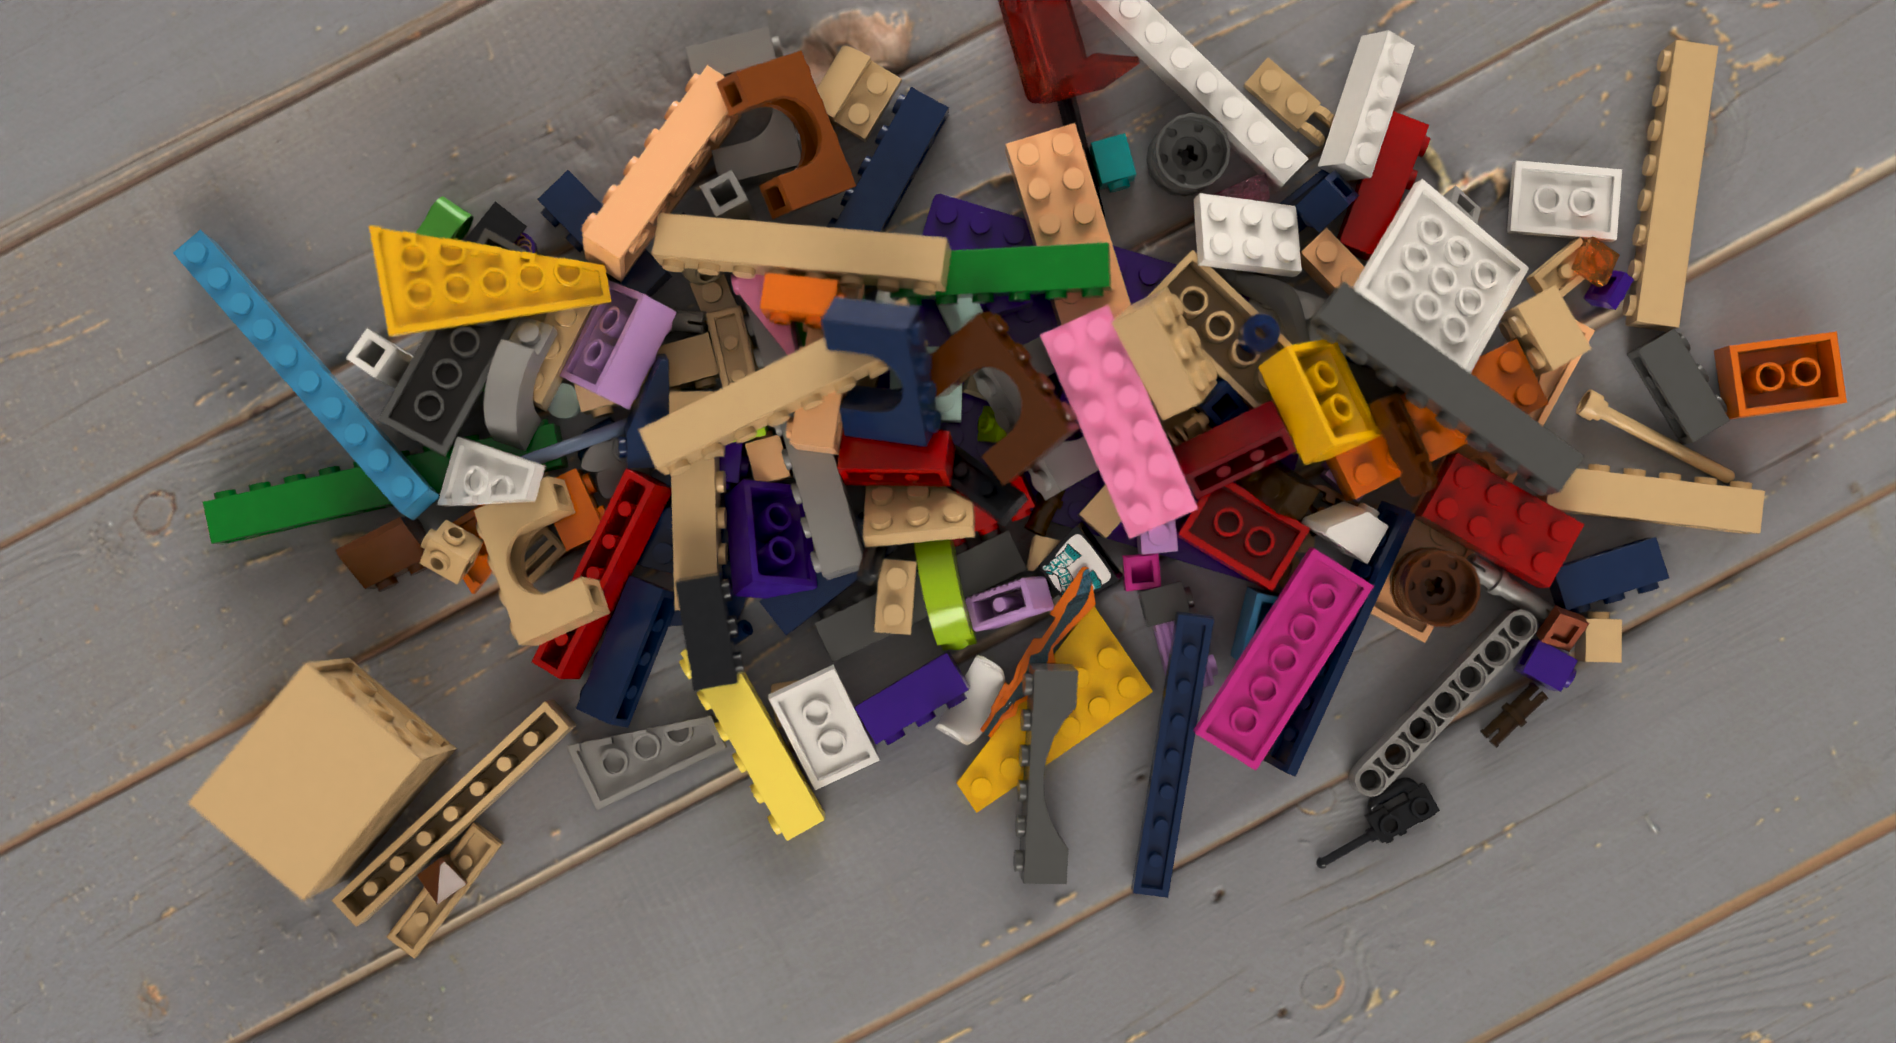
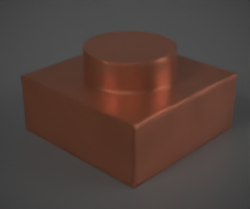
[1536,606,1589,652]

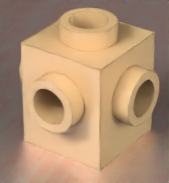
[420,520,484,585]

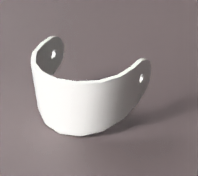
[935,655,1005,745]

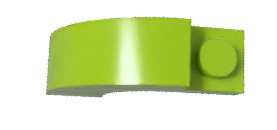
[914,539,977,651]

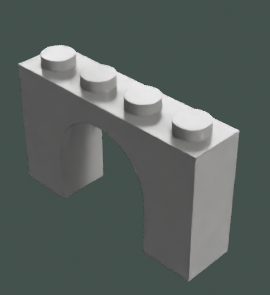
[685,27,802,187]
[973,337,1099,501]

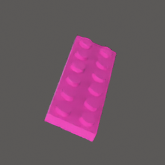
[1193,546,1374,771]

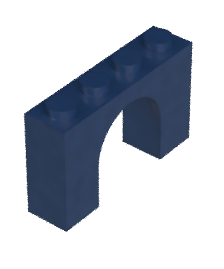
[821,297,941,447]

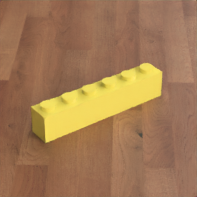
[679,648,825,841]

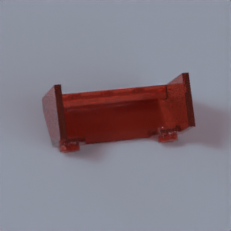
[998,0,1140,104]

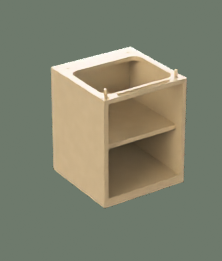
[188,658,457,901]

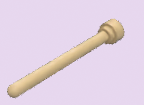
[1576,389,1735,483]

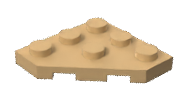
[863,485,975,548]

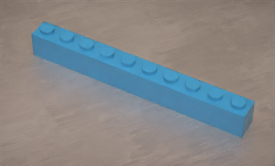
[173,230,440,521]

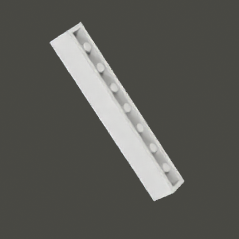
[1081,0,1308,192]

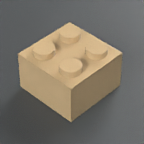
[1499,285,1592,376]

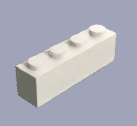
[1318,30,1415,181]

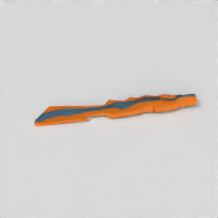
[980,566,1096,737]

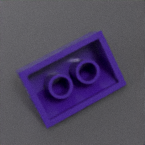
[724,479,818,599]

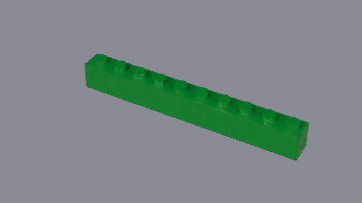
[203,419,569,545]

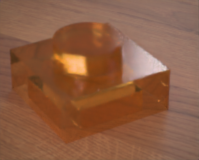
[1571,236,1620,287]

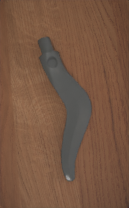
[1211,267,1311,345]

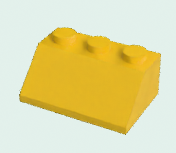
[1258,339,1381,465]

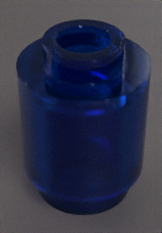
[1238,314,1280,354]

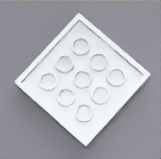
[1353,179,1529,373]

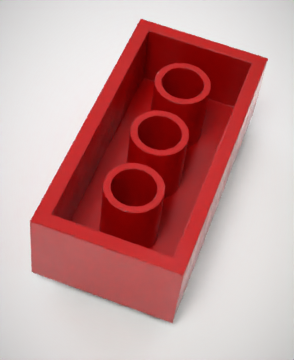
[1414,452,1585,588]

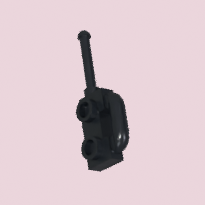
[1316,778,1440,869]

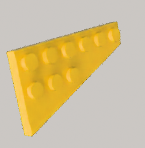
[369,225,611,337]
[956,606,1153,813]

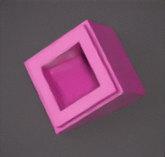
[1122,553,1161,591]

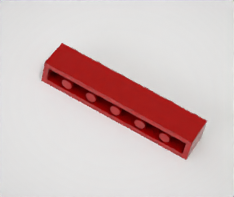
[531,468,672,679]

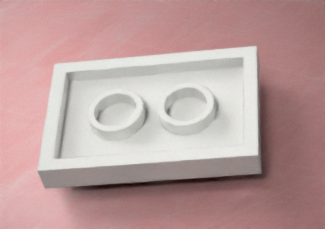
[1507,160,1622,242]
[1193,193,1302,277]
[768,664,880,790]

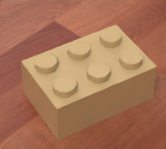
[1111,287,1217,420]

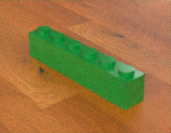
[890,242,1112,307]

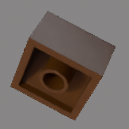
[335,517,428,592]

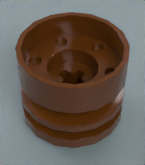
[1390,547,1480,627]

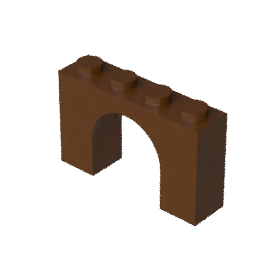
[930,311,1080,486]

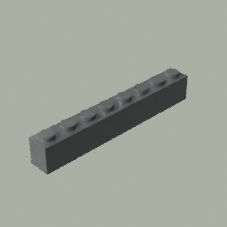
[1311,282,1585,496]

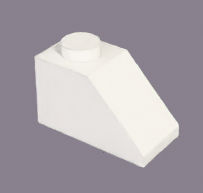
[1301,501,1389,564]

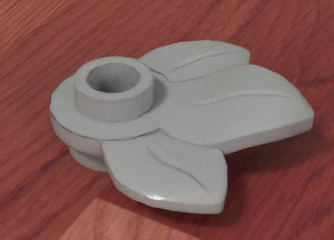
[580,435,650,499]

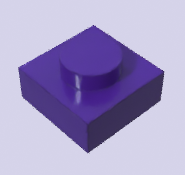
[1583,268,1634,310]

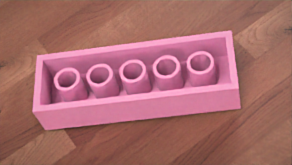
[1040,305,1198,539]

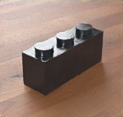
[675,572,745,691]

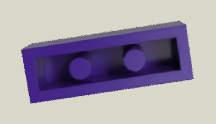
[854,650,970,746]

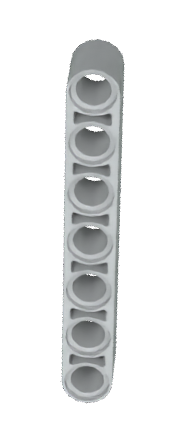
[1348,609,1538,797]

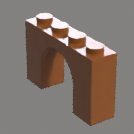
[716,51,856,219]

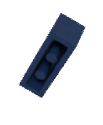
[1549,537,1669,614]

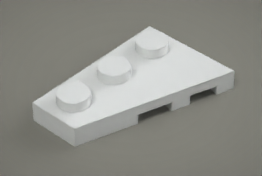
[437,436,545,507]

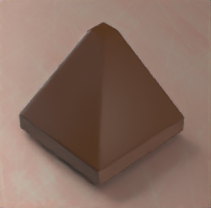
[417,854,467,905]

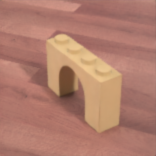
[474,476,610,646]

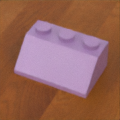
[560,280,677,410]

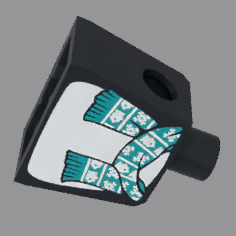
[1038,521,1123,606]

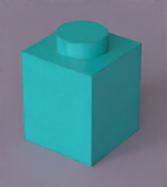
[1089,133,1137,193]

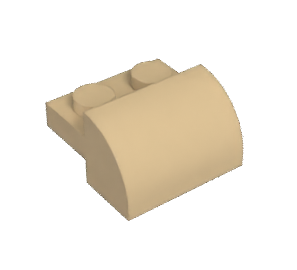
[817,46,902,142]

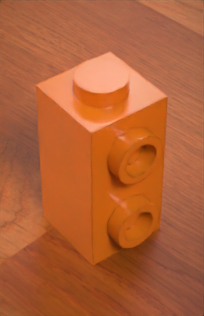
[760,273,847,330]

